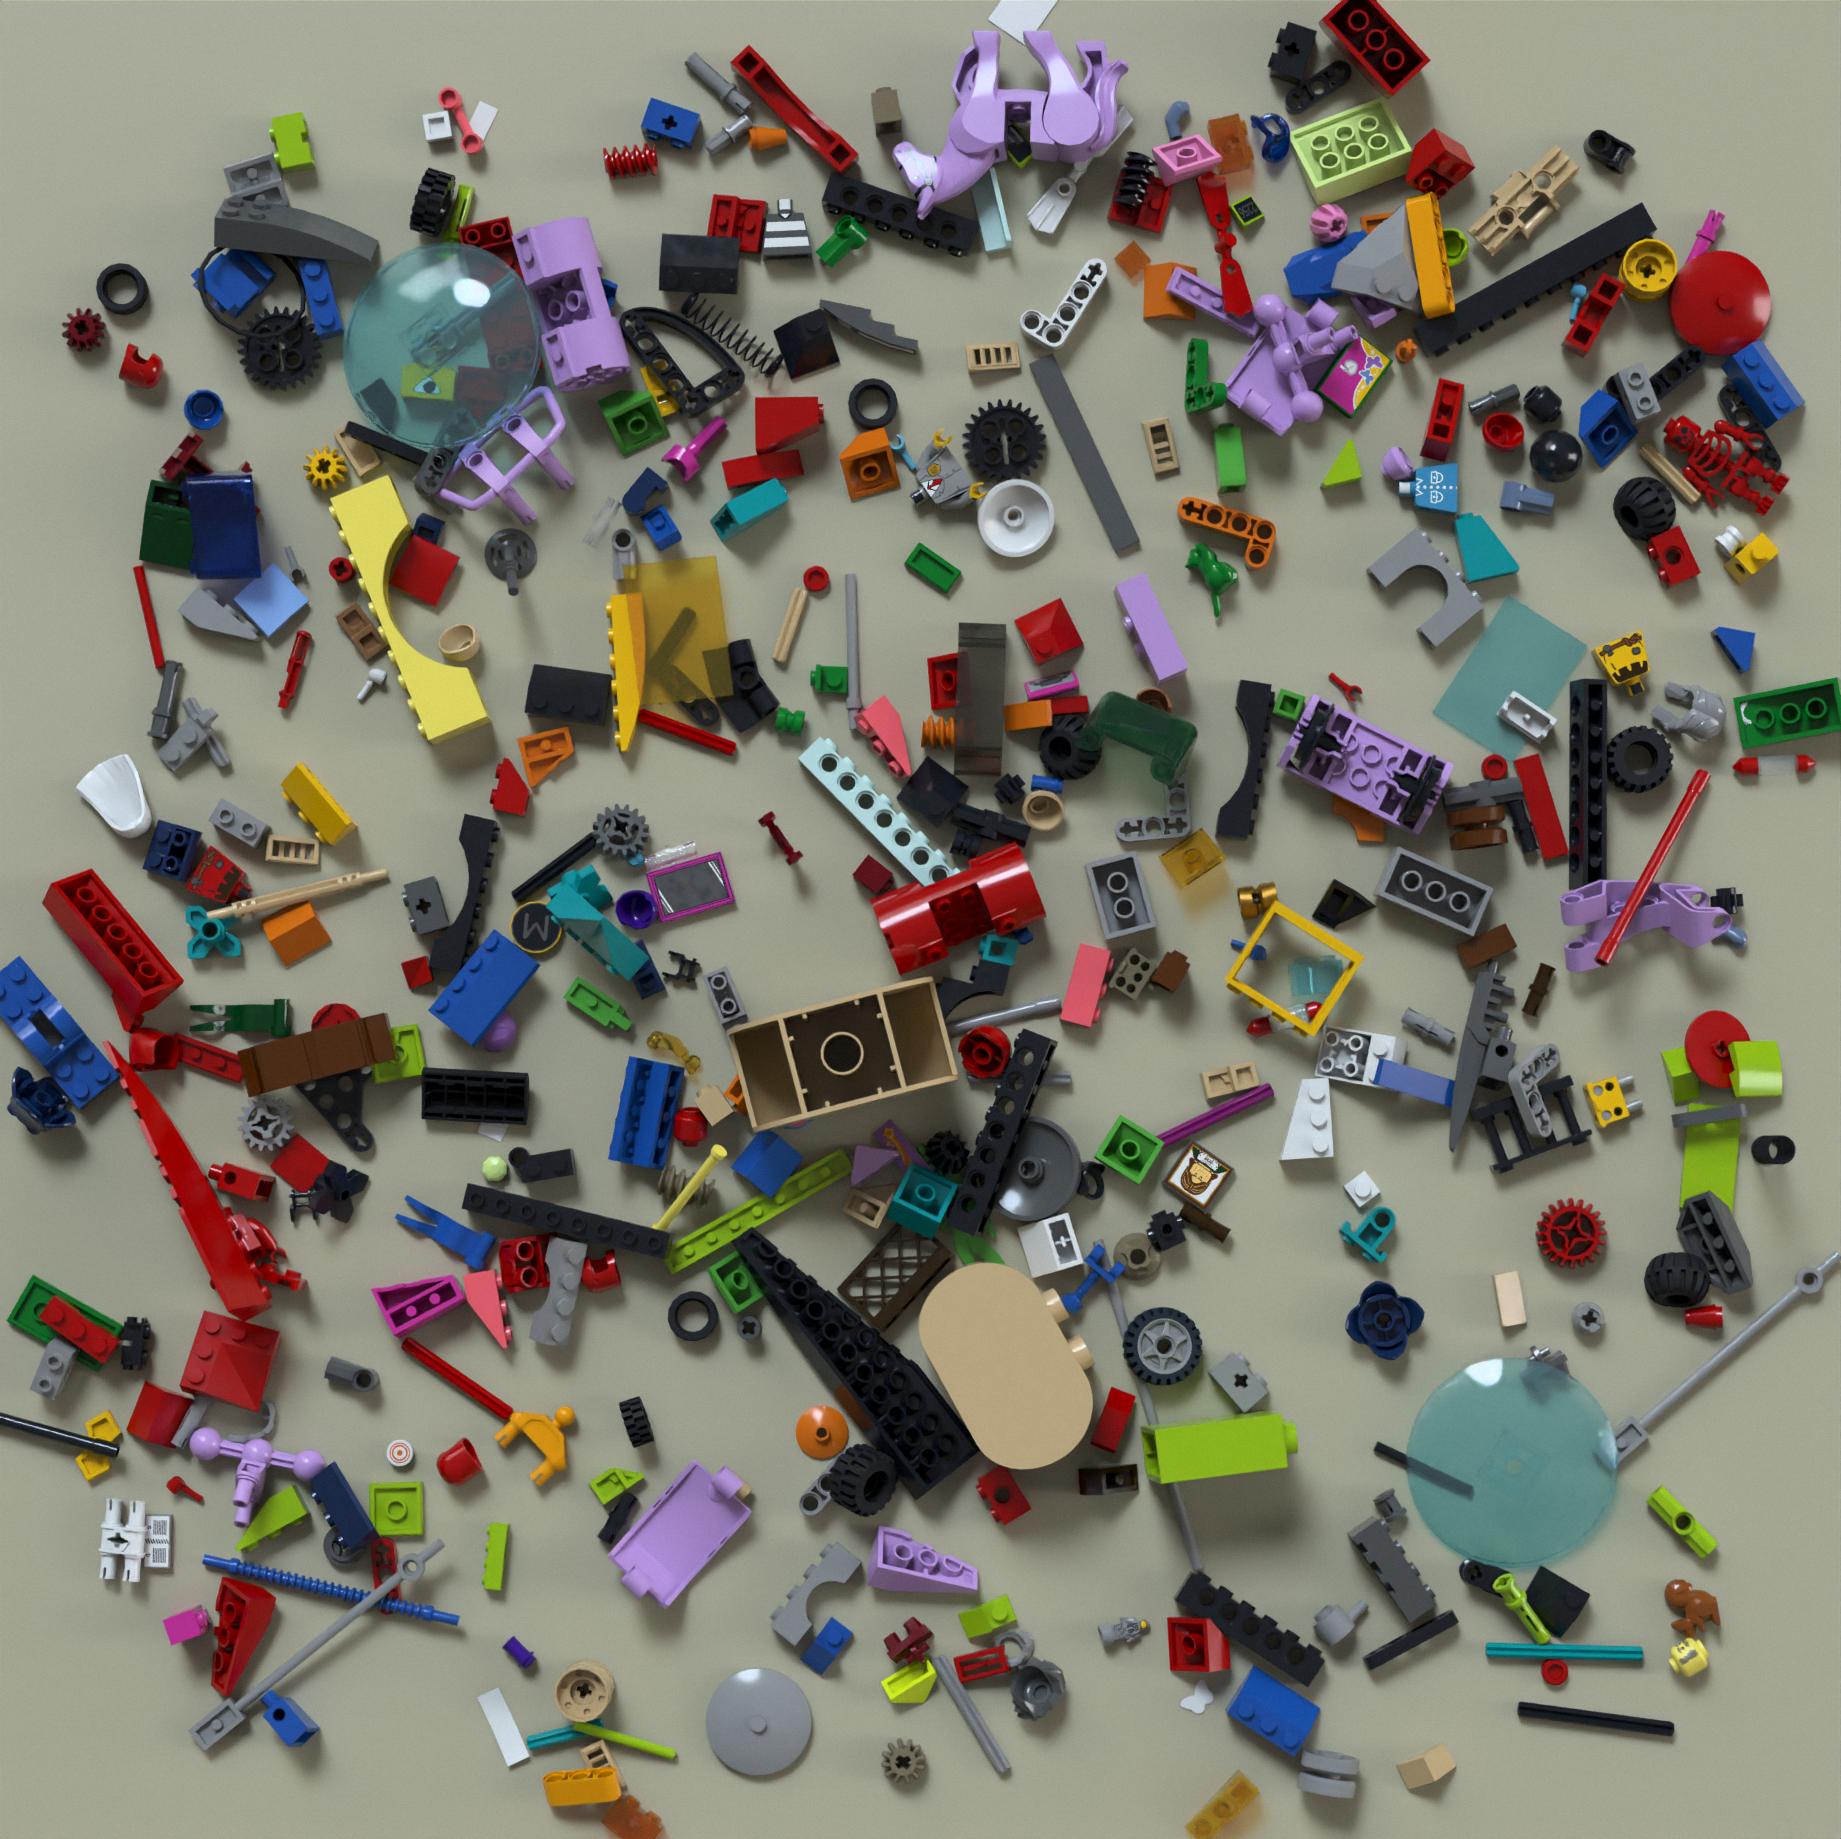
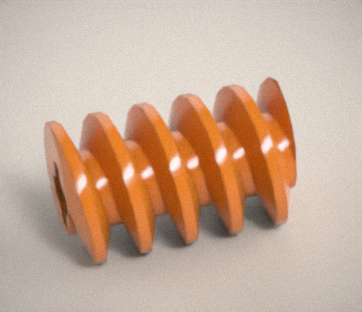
[921,715,975,751]

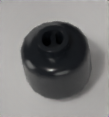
[1523,385,1562,424]

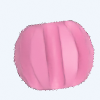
[1309,204,1348,242]

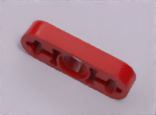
[371,1537,402,1615]

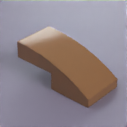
[334,600,387,660]

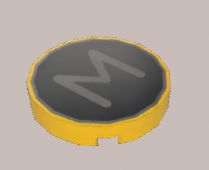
[510,901,563,953]

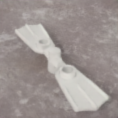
[1026,104,1133,234]

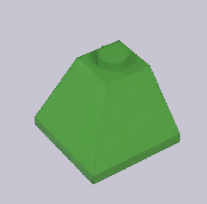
[597,390,670,456]

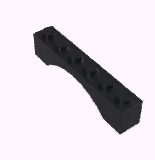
[1215,680,1275,841]
[428,814,501,974]

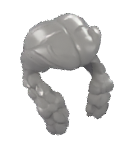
[1650,682,1727,743]

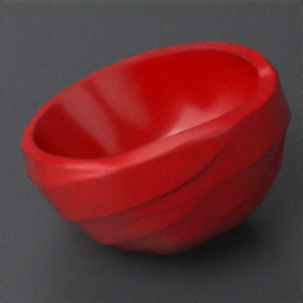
[1482,413,1525,453]

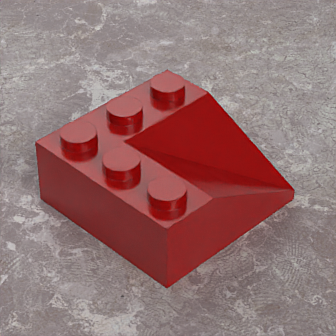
[180,1310,282,1413]

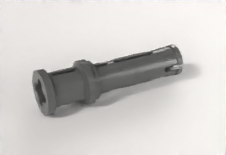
[147,660,183,741]

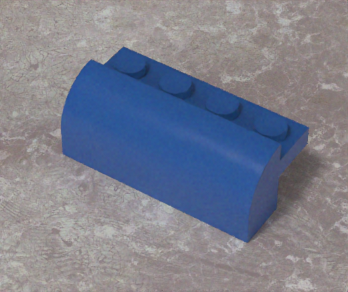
[608,1056,685,1170]

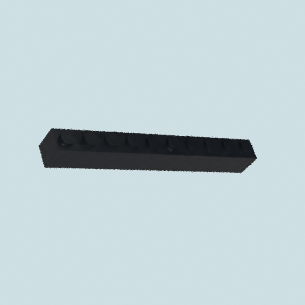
[1413,202,1657,358]

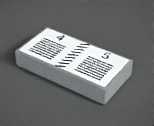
[143,1514,172,1568]

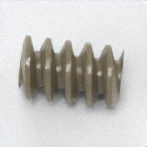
[657,1165,715,1209]

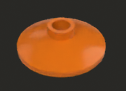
[796,1406,848,1459]

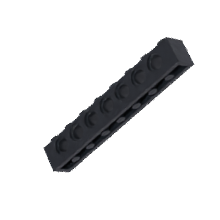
[1569,679,1607,890]
[946,1028,1058,1238]
[461,1183,675,1259]

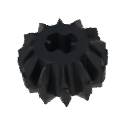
[924,1130,970,1176]

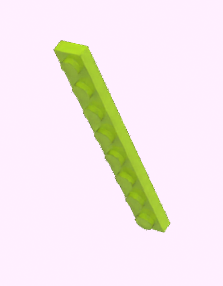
[663,1148,853,1275]

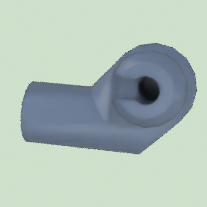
[1165,101,1190,140]
[1714,924,1747,949]

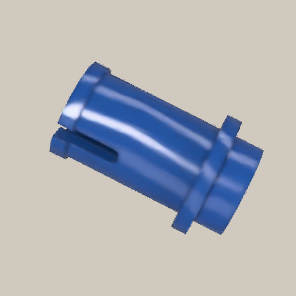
[1031,774,1064,795]

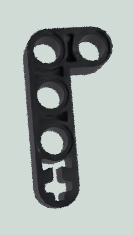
[1602,345,1706,417]

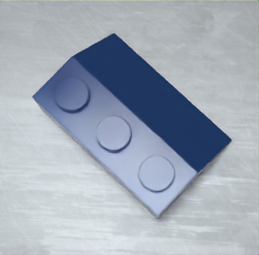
[1720,339,1805,430]
[1225,1665,1320,1756]

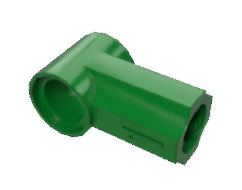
[816,215,868,268]

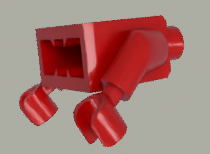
[208,1207,286,1290]

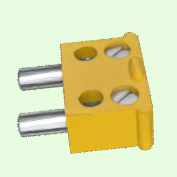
[1582,1074,1643,1128]

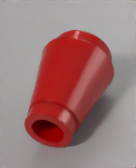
[1685,1304,1723,1330]

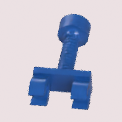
[1061,1244,1126,1314]

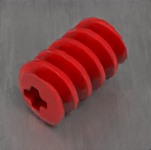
[603,142,658,180]

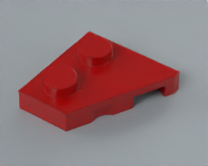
[257,1261,307,1291]

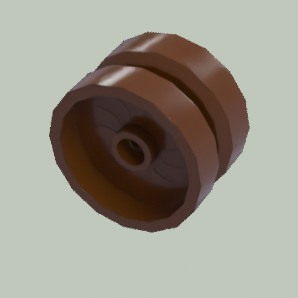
[1446,806,1508,851]

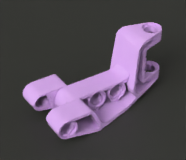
[1560,880,1732,972]

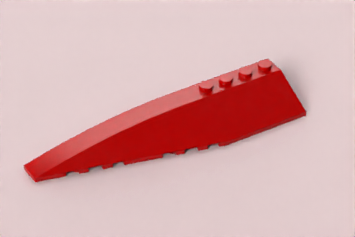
[102,1040,273,1322]

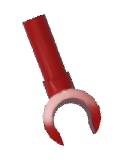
[1328,673,1362,701]
[166,1476,203,1502]

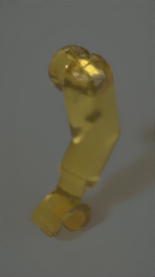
[646,1031,701,1075]

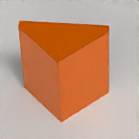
[1143,262,1197,320]
[261,900,332,966]

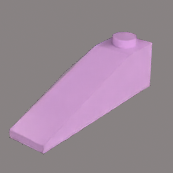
[867,1525,978,1593]

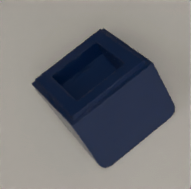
[411,513,445,545]

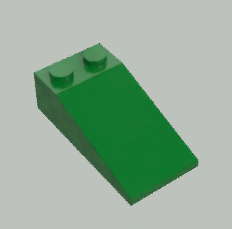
[1733,677,1841,749]

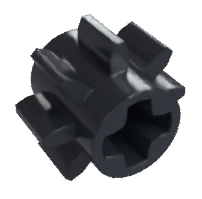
[994,773,1026,805]
[1710,887,1744,915]

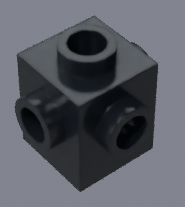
[1146,1210,1187,1252]

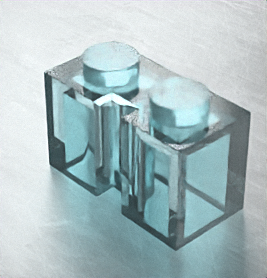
[1288,955,1345,996]

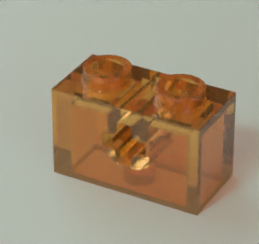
[1207,113,1254,176]
[601,1794,663,1839]

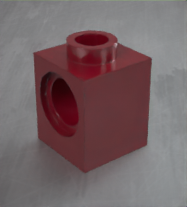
[852,854,894,895]

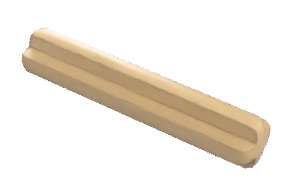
[1638,442,1701,505]
[772,587,808,663]

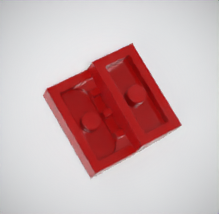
[1107,169,1174,233]
[707,194,768,254]
[389,534,460,607]

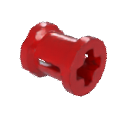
[329,557,355,584]

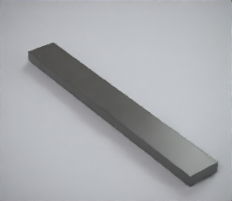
[1029,353,1140,552]

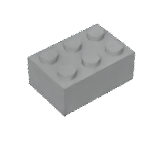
[1084,850,1157,941]

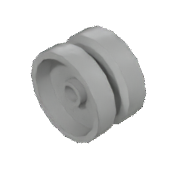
[1297,1749,1360,1798]

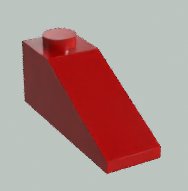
[1419,378,1464,463]

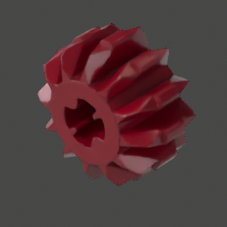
[62,308,106,352]

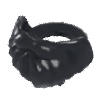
[1076,1161,1105,1200]

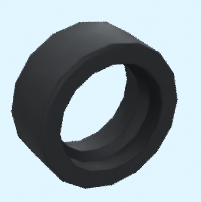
[96,263,148,315]
[848,378,898,430]
[668,1291,718,1341]

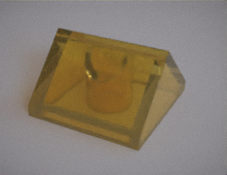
[1159,828,1227,890]

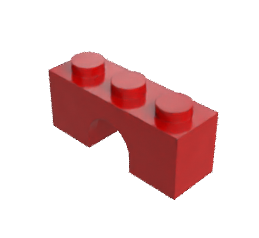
[1560,273,1625,358]
[38,1295,123,1363]

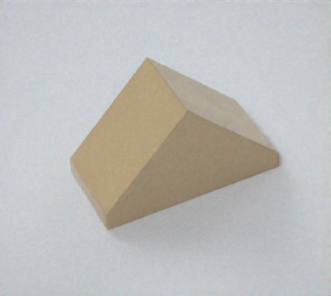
[1396,1742,1456,1790]

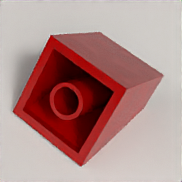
[755,397,824,455]

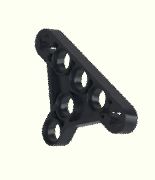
[295,1069,374,1152]

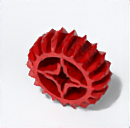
[1535,1198,1607,1269]

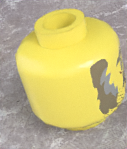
[1668,1638,1710,1677]

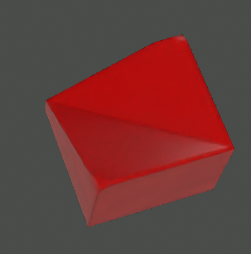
[401,956,435,989]

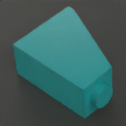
[710,478,789,543]
[1452,512,1520,584]

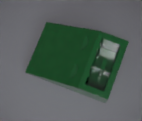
[139,479,207,570]

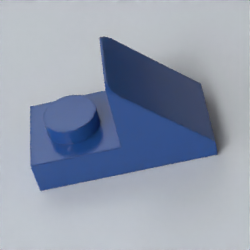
[640,504,682,551]
[800,1617,853,1675]

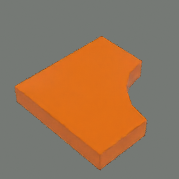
[1332,794,1385,842]

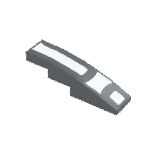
[819,299,918,355]

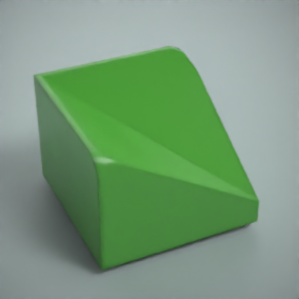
[1272,688,1305,724]

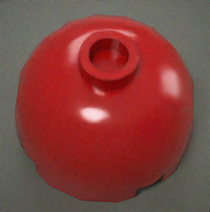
[958,1025,1012,1079]

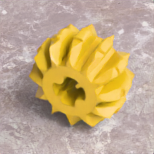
[303,446,348,491]

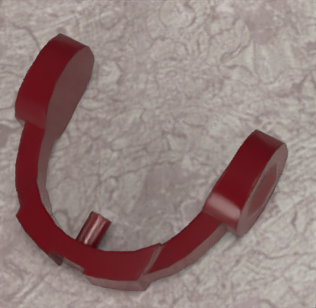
[758,811,803,866]

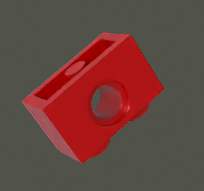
[1646,526,1701,589]
[975,1465,1032,1525]

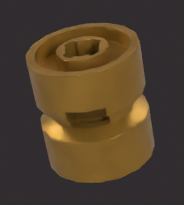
[1237,881,1278,921]

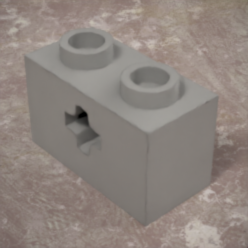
[1613,362,1661,425]
[208,798,271,849]
[30,1335,81,1400]
[1209,1352,1268,1413]

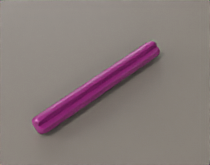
[1155,1083,1274,1149]

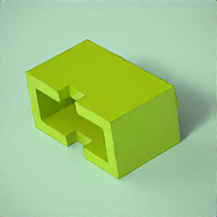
[269,112,316,174]

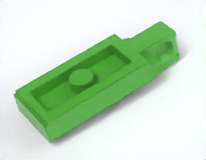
[563,976,634,1032]

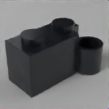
[508,1147,577,1184]

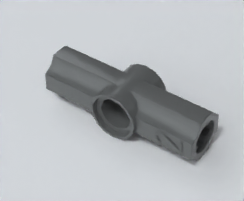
[1442,777,1523,813]

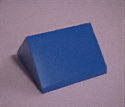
[730,1130,804,1199]

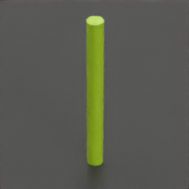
[572,1721,676,1760]

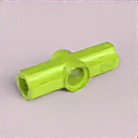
[1646,1485,1718,1559]

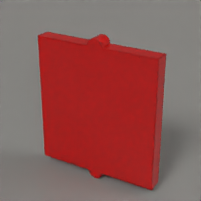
[270,1133,330,1192]

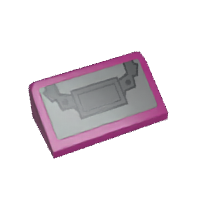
[1024,670,1080,702]

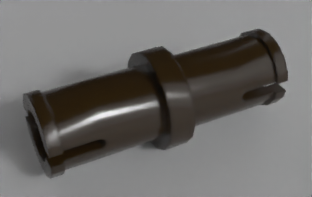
[1521,962,1556,1017]
[1178,1202,1231,1244]

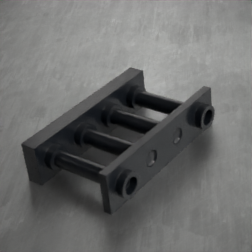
[1469,1075,1592,1174]

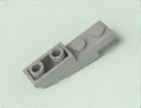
[702,966,750,1045]

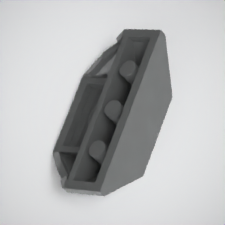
[1676,1190,1753,1295]

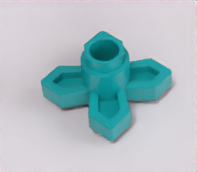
[547,864,613,908]
[185,904,242,959]

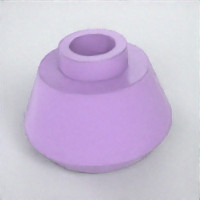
[1380,446,1414,481]

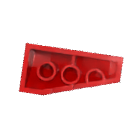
[211,1577,276,1697]

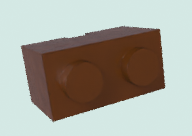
[1150,950,1191,994]

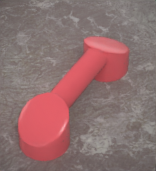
[438,87,484,155]

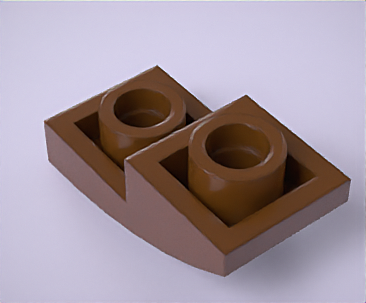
[1455,923,1517,970]

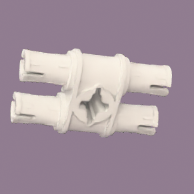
[98,1498,148,1582]

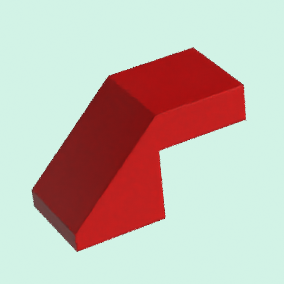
[1090,1387,1136,1453]

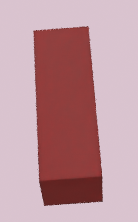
[1038,695,1089,716]

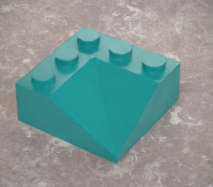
[545,883,650,981]

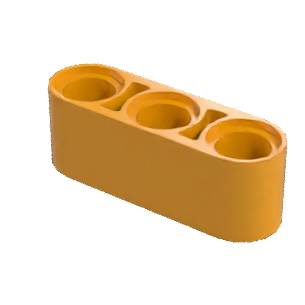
[542,1767,621,1806]

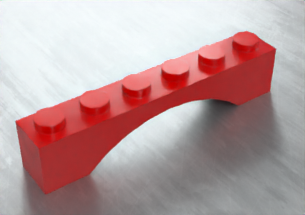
[730,45,859,175]

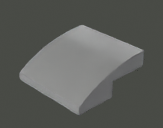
[223,151,289,206]

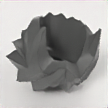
[1009,1657,1066,1721]

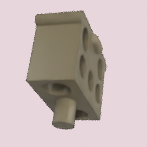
[1107,947,1157,1000]

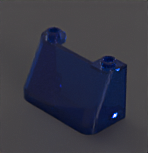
[181,469,261,580]

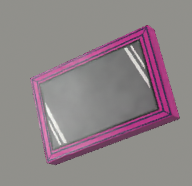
[646,851,736,924]

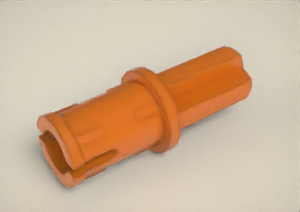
[1395,339,1417,364]

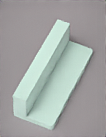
[970,167,1012,253]

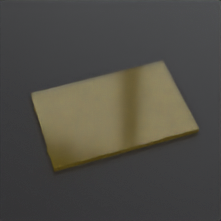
[622,556,734,706]

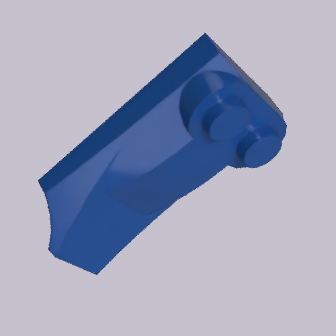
[1283,230,1367,306]

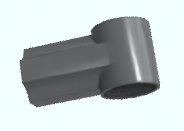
[324,1356,379,1392]

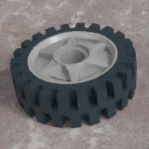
[1122,1307,1203,1386]

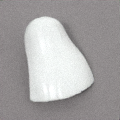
[75,754,152,838]

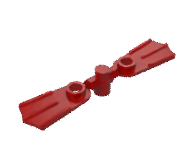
[1196,171,1253,318]

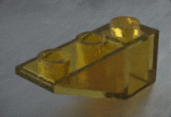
[1185,1769,1260,1839]

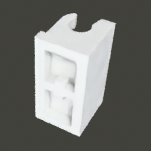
[1496,691,1557,744]

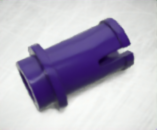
[502,1636,536,1670]

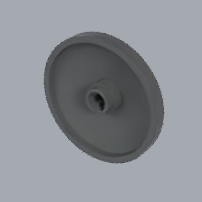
[979,1116,1082,1222]

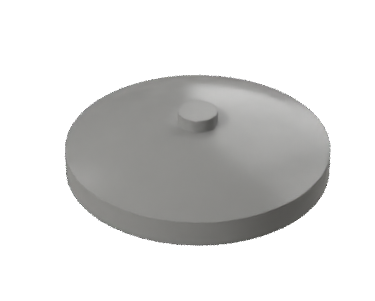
[706,1668,811,1775]

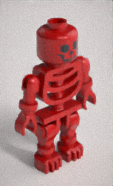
[1663,415,1790,517]

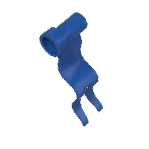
[395,1195,497,1271]

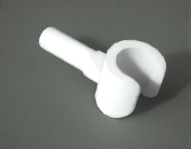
[357,668,387,700]

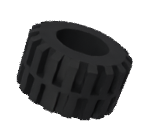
[1607,725,1674,793]
[828,1444,898,1517]

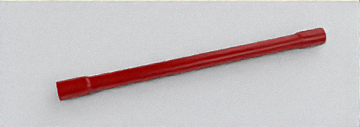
[1594,769,1711,967]

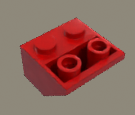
[1405,128,1475,201]

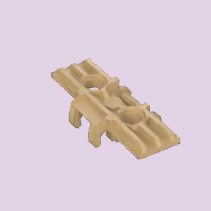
[1467,145,1581,257]

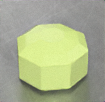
[482,1156,508,1181]

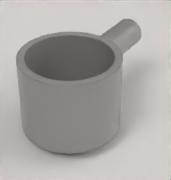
[1312,1600,1369,1647]

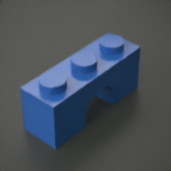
[297,258,346,341]

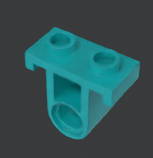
[1339,1207,1396,1264]

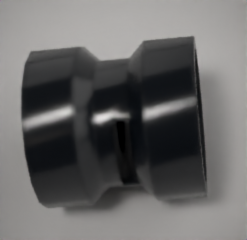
[950,829,983,860]

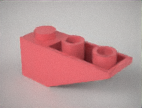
[853,695,912,780]
[463,1269,513,1348]

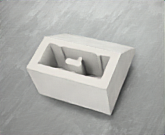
[1017,1212,1084,1278]

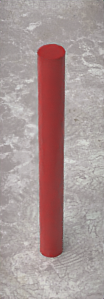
[133,566,166,669]

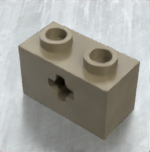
[871,87,902,136]

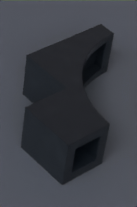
[935,959,1010,1022]

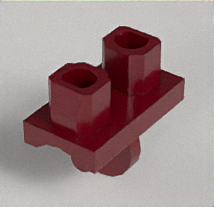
[883,1617,934,1664]

